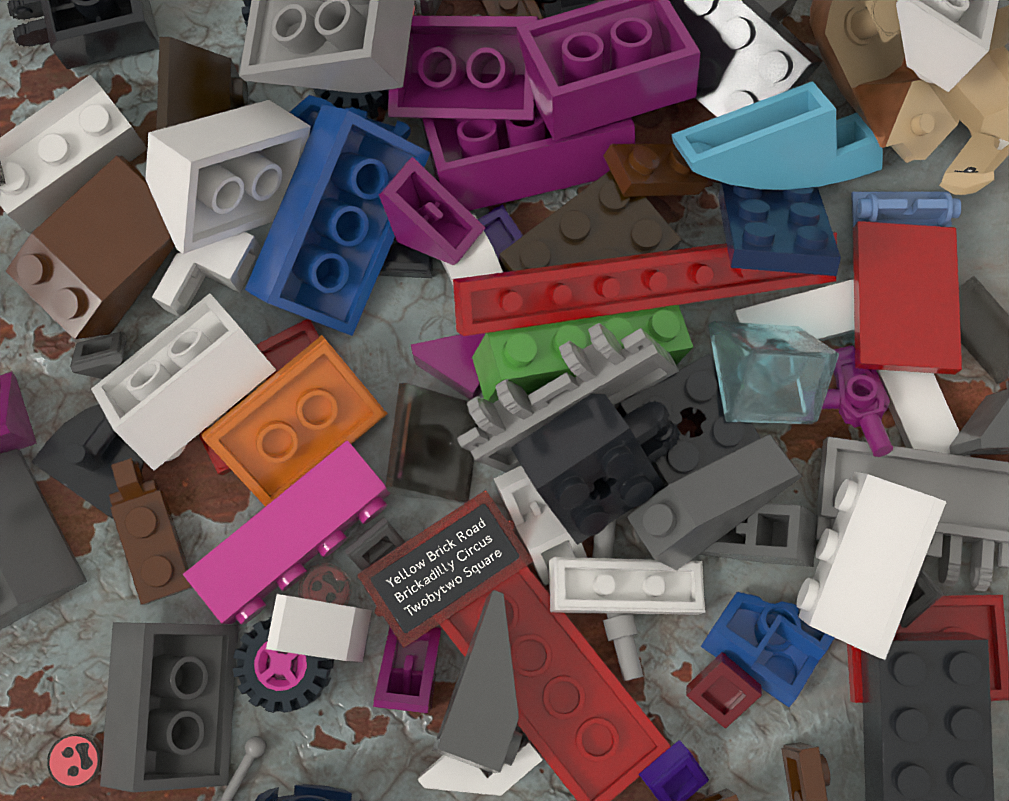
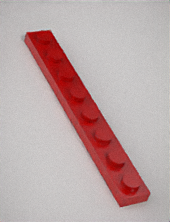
[453,231,837,336]

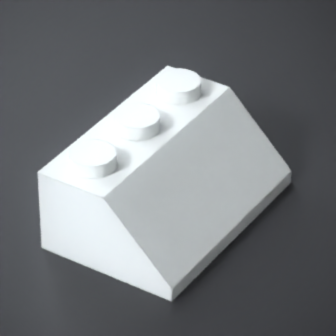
[896,0,999,92]
[0,75,147,233]
[146,100,311,254]
[91,293,276,470]
[797,472,946,660]

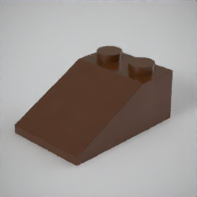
[6,155,175,340]

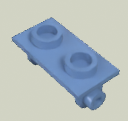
[851,192,961,227]

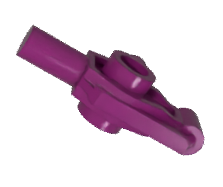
[799,345,893,457]

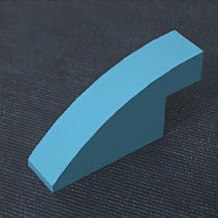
[672,81,883,190]

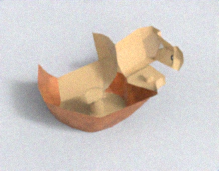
[810,0,1009,195]

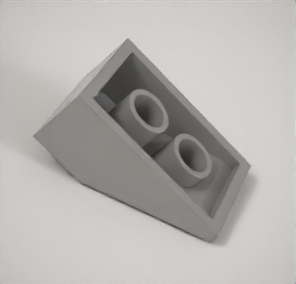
[239,0,415,93]

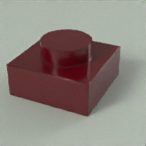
[686,652,762,729]

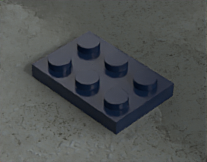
[718,182,841,276]

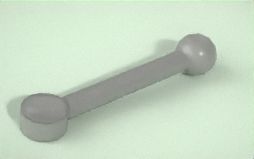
[220,737,266,801]

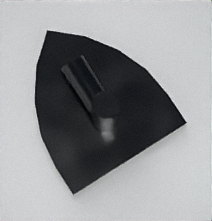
[32,404,145,519]

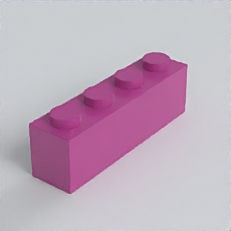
[183,440,391,625]

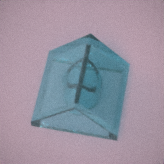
[708,321,839,424]

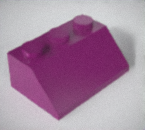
[516,0,700,141]
[388,16,540,121]

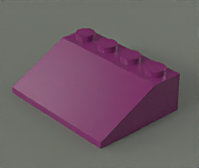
[420,110,635,211]

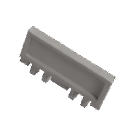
[457,323,679,472]
[815,437,1009,592]

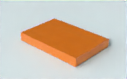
[201,335,388,507]

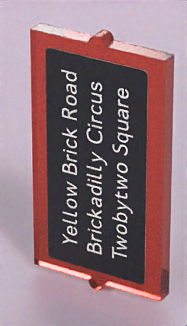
[357,490,533,648]

